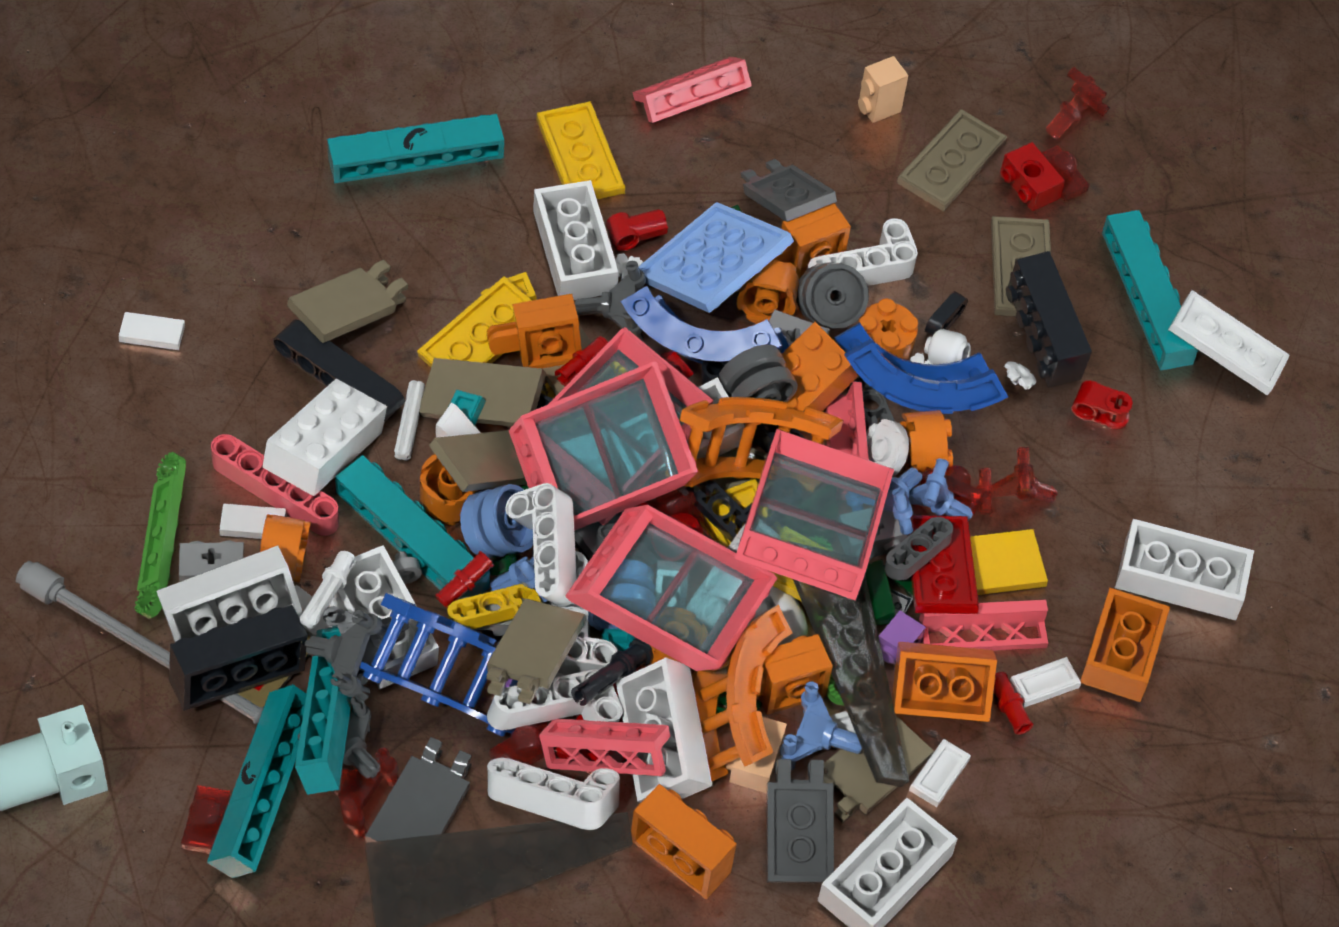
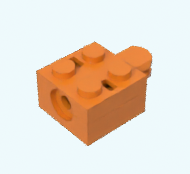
[774,203,851,280]
[486,294,582,369]
[756,634,833,715]

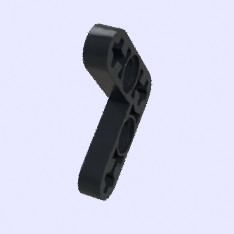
[685,478,801,542]

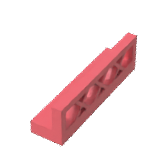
[632,57,752,123]
[824,382,869,502]
[918,600,1048,651]
[539,719,671,776]

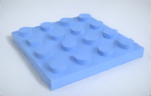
[639,202,794,313]

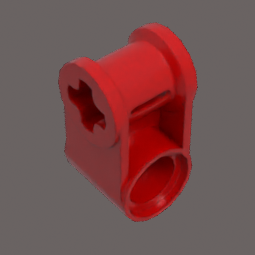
[1071,380,1133,430]

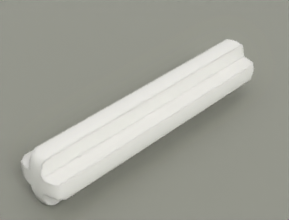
[394,380,425,461]

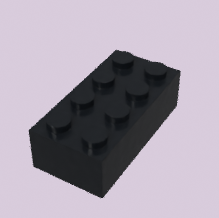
[1006,251,1092,388]
[169,605,308,711]

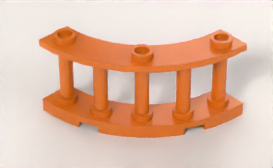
[665,397,843,494]
[692,605,793,782]

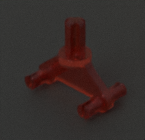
[1046,67,1110,139]
[976,447,1058,515]
[334,747,399,839]

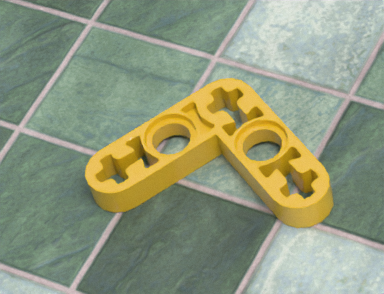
[447,584,542,629]

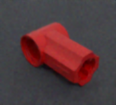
[605,209,668,251]

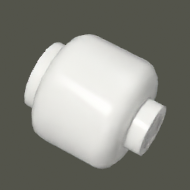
[924,329,971,364]

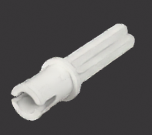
[300,551,357,629]

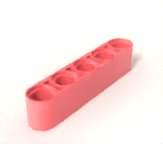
[211,434,339,536]

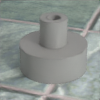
[393,552,422,584]

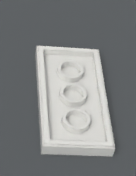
[1168,290,1290,395]

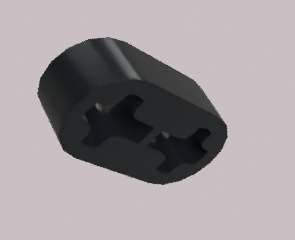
[925,291,968,336]

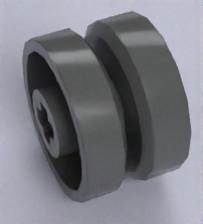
[797,262,869,328]
[719,344,798,402]

